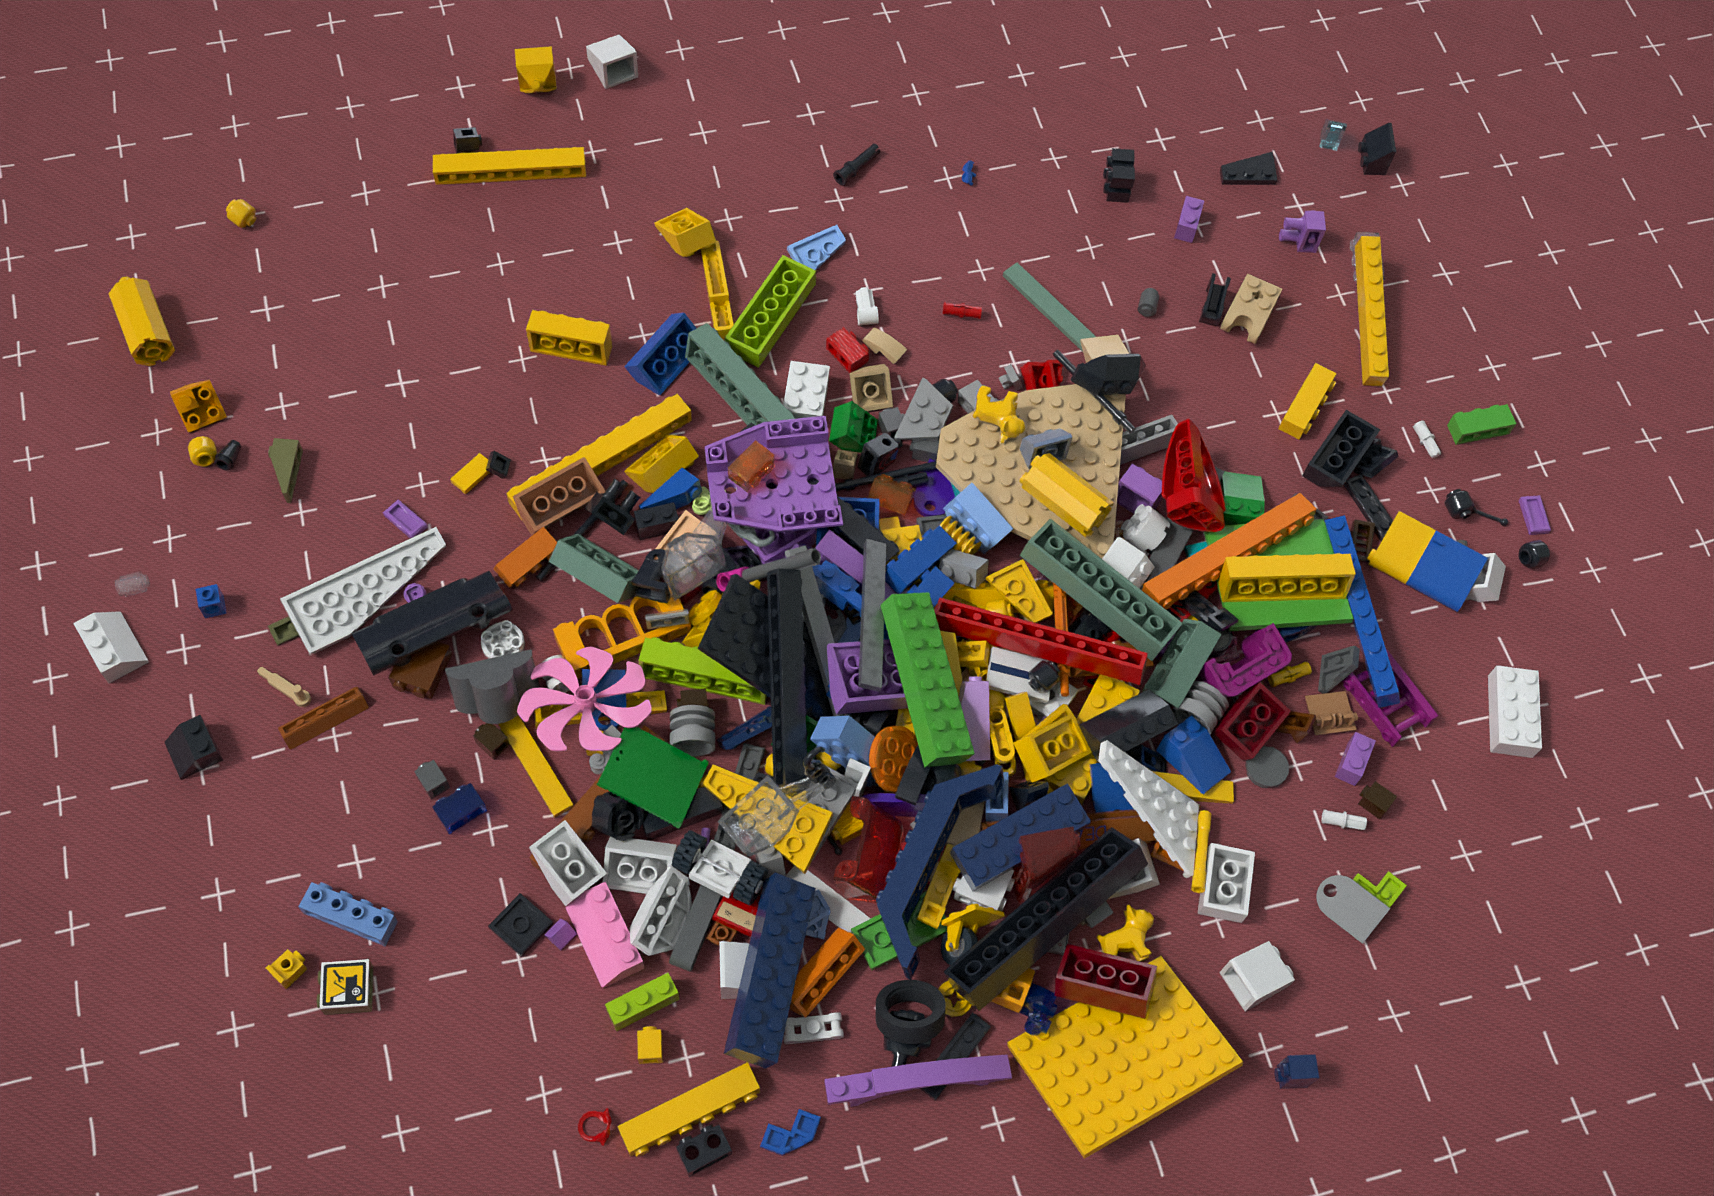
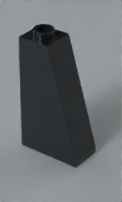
[642,787,725,841]

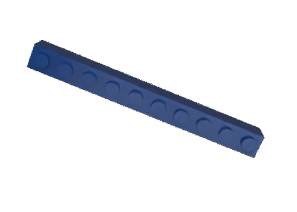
[1325,515,1400,708]

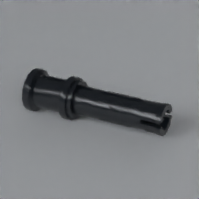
[833,144,880,186]

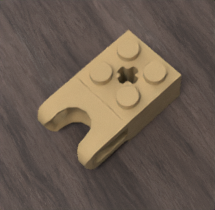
[1220,274,1282,344]

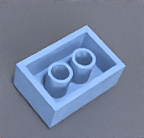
[943,483,1013,554]

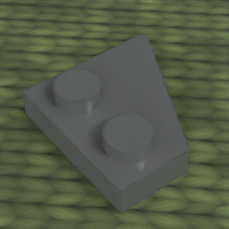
[1318,646,1360,694]

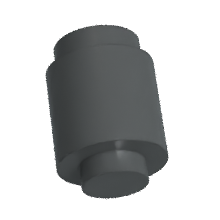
[1138,288,1160,317]

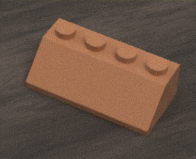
[513,457,605,536]

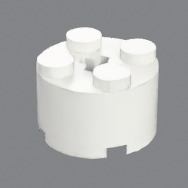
[1121,504,1170,553]

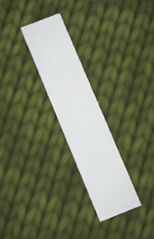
[786,865,887,964]

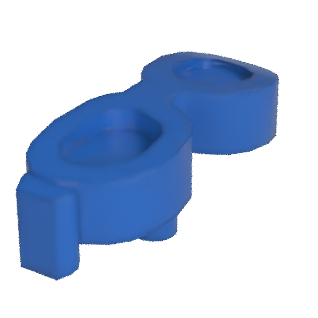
[962,160,976,186]

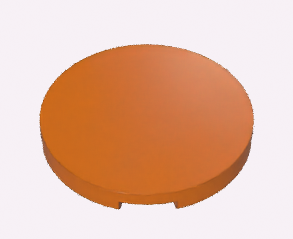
[869,726,917,793]

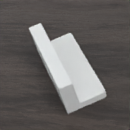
[845,758,871,809]

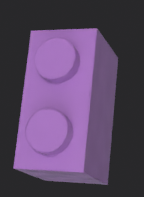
[1174,196,1204,243]
[1335,732,1376,786]

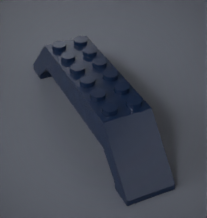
[876,764,1004,980]

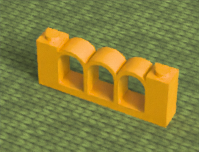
[553,582,691,679]

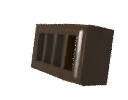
[1351,519,1375,563]

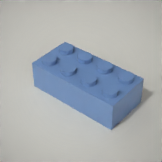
[810,716,879,787]

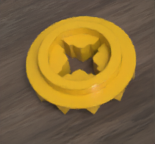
[938,981,971,1017]

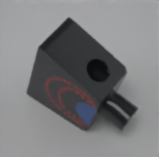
[857,433,903,476]

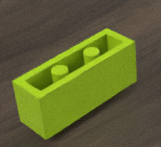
[605,973,679,1031]

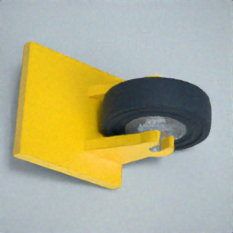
[941,904,1004,965]

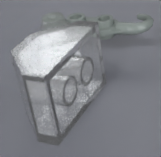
[661,508,775,600]

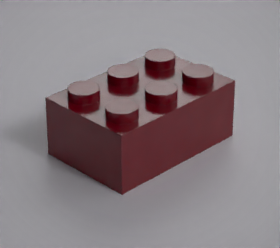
[1212,682,1291,760]

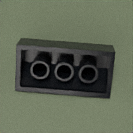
[1302,410,1380,487]
[1079,689,1178,763]

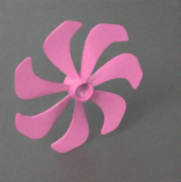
[517,647,651,751]

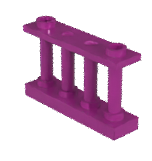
[1342,649,1438,747]

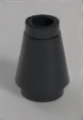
[214,440,241,470]

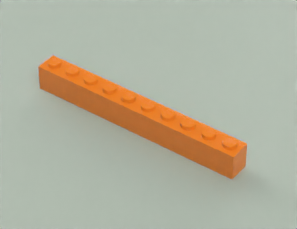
[1142,493,1317,609]

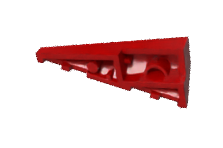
[1020,359,1063,390]

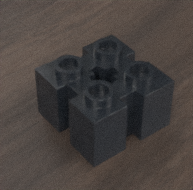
[1103,148,1135,203]

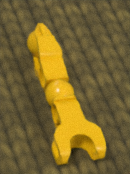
[961,638,1016,776]

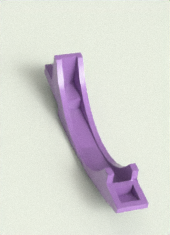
[824,1055,1012,1107]

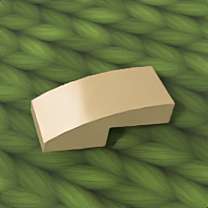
[862,328,907,364]

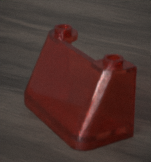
[833,796,904,903]
[1011,827,1081,903]

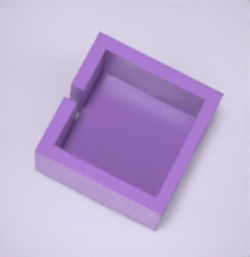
[1117,464,1162,514]

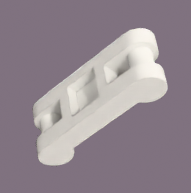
[783,1013,844,1044]

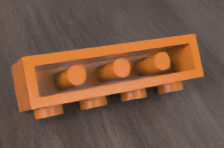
[789,927,865,1018]

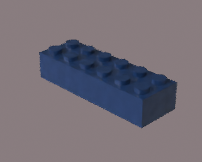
[950,783,1091,892]

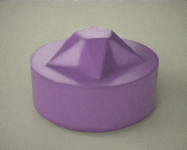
[404,583,427,603]

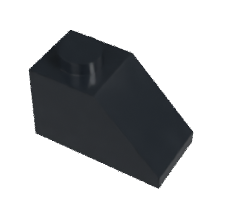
[1125,744,1166,773]

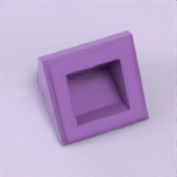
[544,919,577,951]

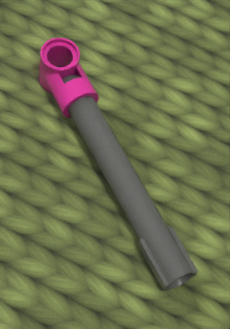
[716,548,821,592]

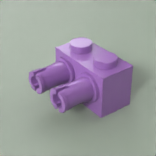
[1279,210,1326,253]

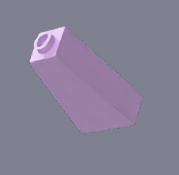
[959,677,990,761]

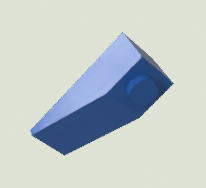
[639,468,703,510]

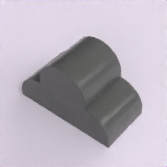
[445,649,540,724]

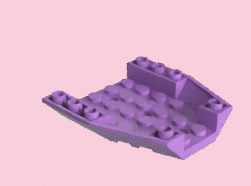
[705,416,843,532]

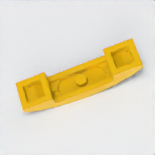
[917,843,960,929]

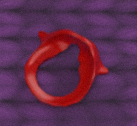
[578,1108,612,1146]

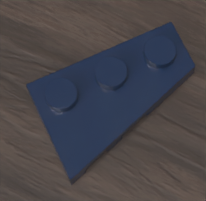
[716,706,772,750]

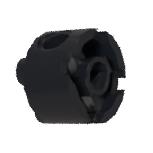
[592,792,644,841]

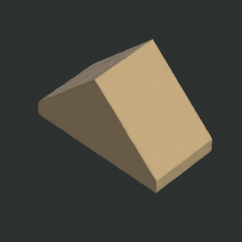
[833,449,858,479]

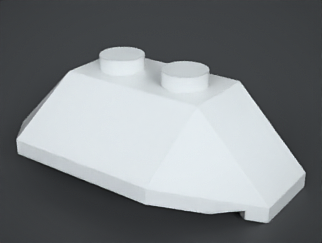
[630,866,692,956]

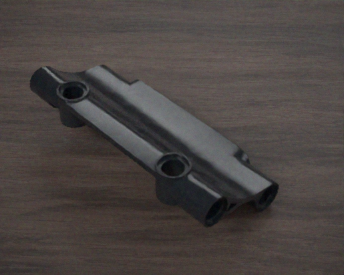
[352,571,513,676]

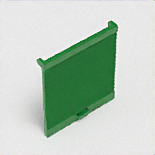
[597,727,709,828]

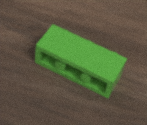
[1447,404,1516,445]

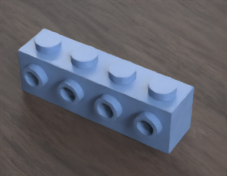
[298,882,398,946]

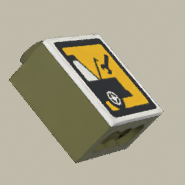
[317,959,374,1015]

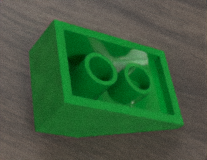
[1220,472,1265,525]

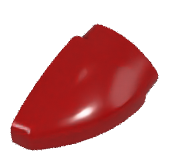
[1162,419,1226,532]

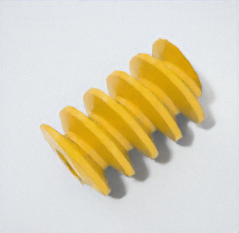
[940,515,981,555]

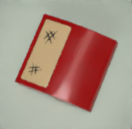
[712,887,760,937]

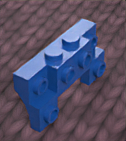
[812,560,862,617]

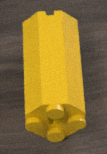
[109,277,175,366]
[1019,453,1114,538]

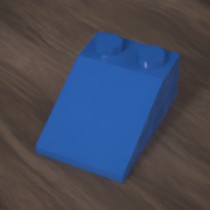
[1156,715,1231,795]

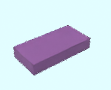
[1519,495,1551,535]
[383,500,428,539]

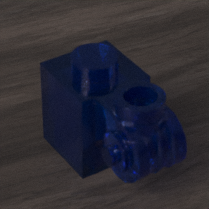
[1019,983,1058,1035]

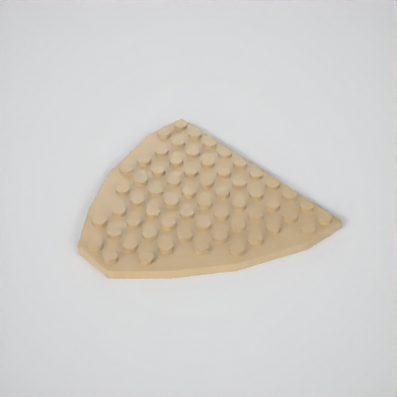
[936,384,1126,559]

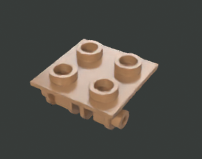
[1305,691,1358,736]

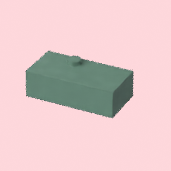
[549,534,639,603]
[1142,619,1221,708]

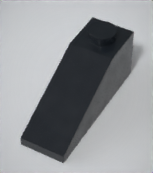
[1009,780,1049,811]

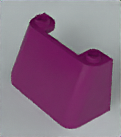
[1195,623,1292,698]

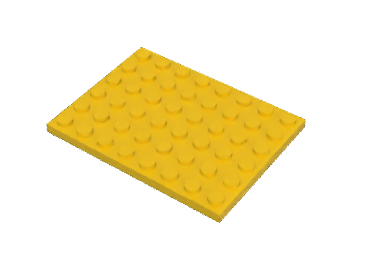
[1007,956,1243,1159]

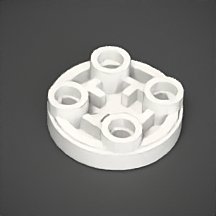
[481,620,525,659]

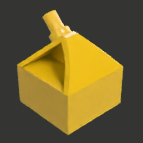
[515,46,557,93]

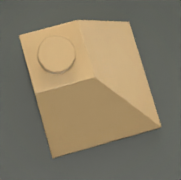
[850,364,893,411]

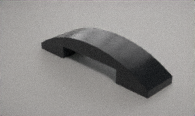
[1178,590,1238,631]
[895,745,933,806]

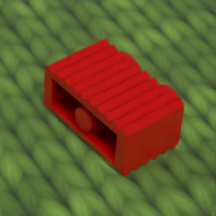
[826,327,869,374]

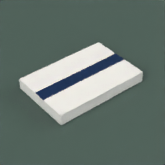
[986,647,1053,703]

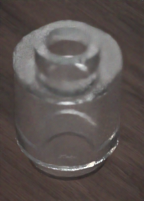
[115,571,150,597]

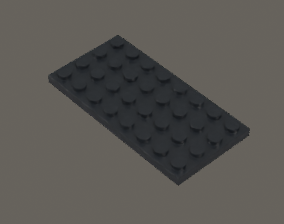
[697,574,845,722]

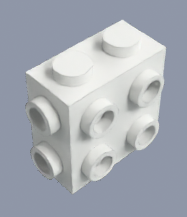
[952,870,1015,912]

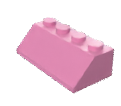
[566,881,644,989]

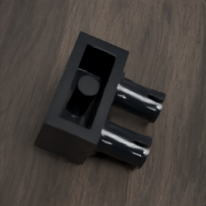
[585,479,641,536]

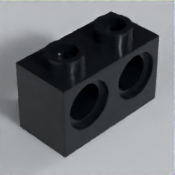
[676,1124,732,1177]

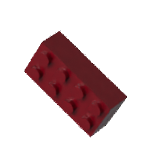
[1054,944,1157,1019]

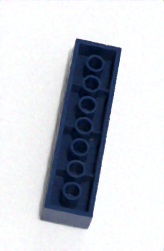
[723,873,816,1069]

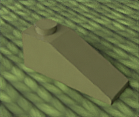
[268,438,303,503]

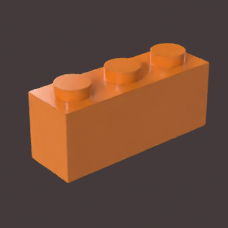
[493,527,557,588]

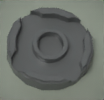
[1245,746,1289,788]

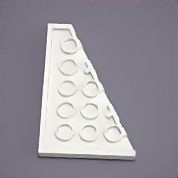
[1098,740,1199,878]

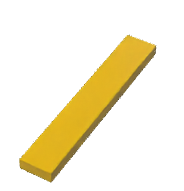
[498,715,574,818]

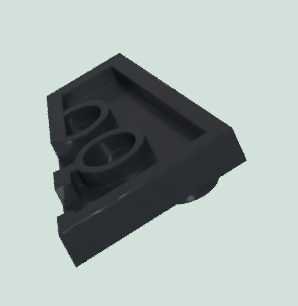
[1220,151,1277,185]

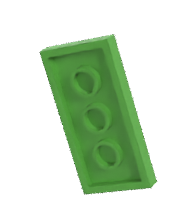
[851,892,947,970]

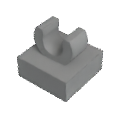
[999,364,1023,391]

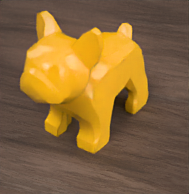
[973,386,1025,443]
[1097,905,1154,962]

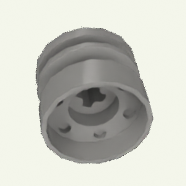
[1172,681,1229,734]
[670,705,715,756]

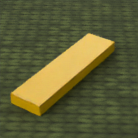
[1005,692,1036,780]

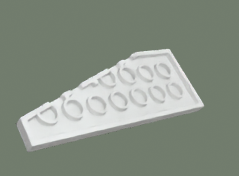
[280,527,446,656]

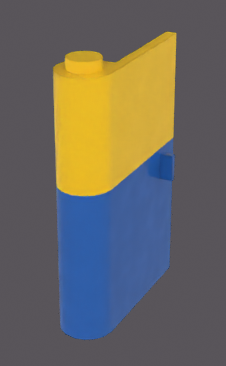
[1367,511,1488,612]

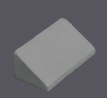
[645,609,689,629]

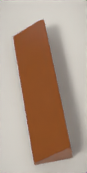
[278,687,369,750]

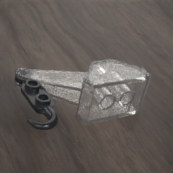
[717,747,836,857]

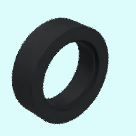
[875,980,946,1044]

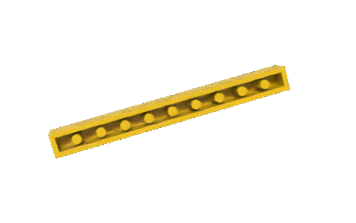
[506,393,692,520]

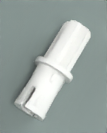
[1413,421,1441,458]
[1321,810,1367,830]

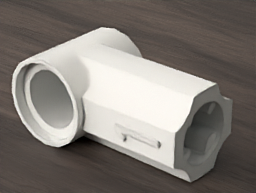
[856,287,879,325]

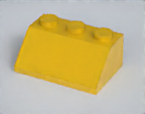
[624,434,699,493]

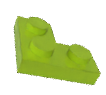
[1353,871,1407,908]

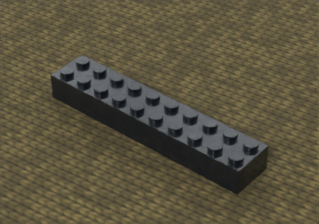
[943,827,1148,1011]

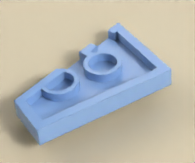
[787,225,846,270]

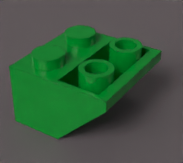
[829,401,878,453]

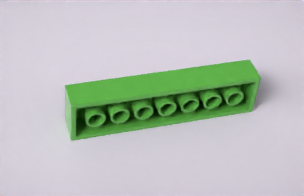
[880,592,975,767]

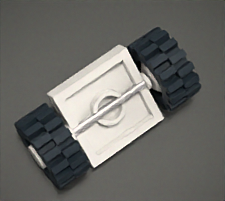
[671,830,768,906]

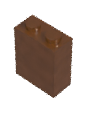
[388,642,453,699]

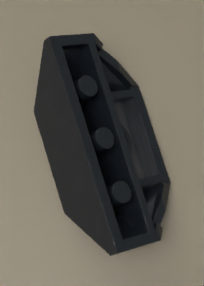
[1071,354,1146,395]

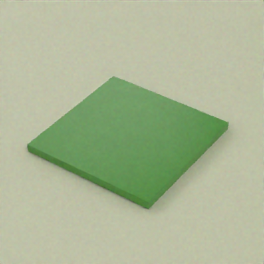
[1204,519,1353,631]

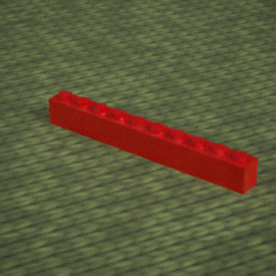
[934,598,1148,685]

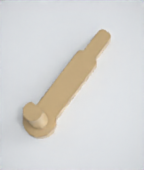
[257,667,311,707]

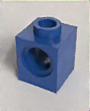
[196,584,227,618]

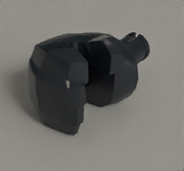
[883,1009,931,1067]

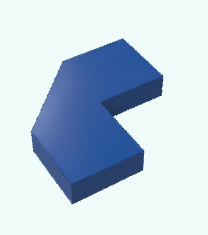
[760,1109,821,1156]

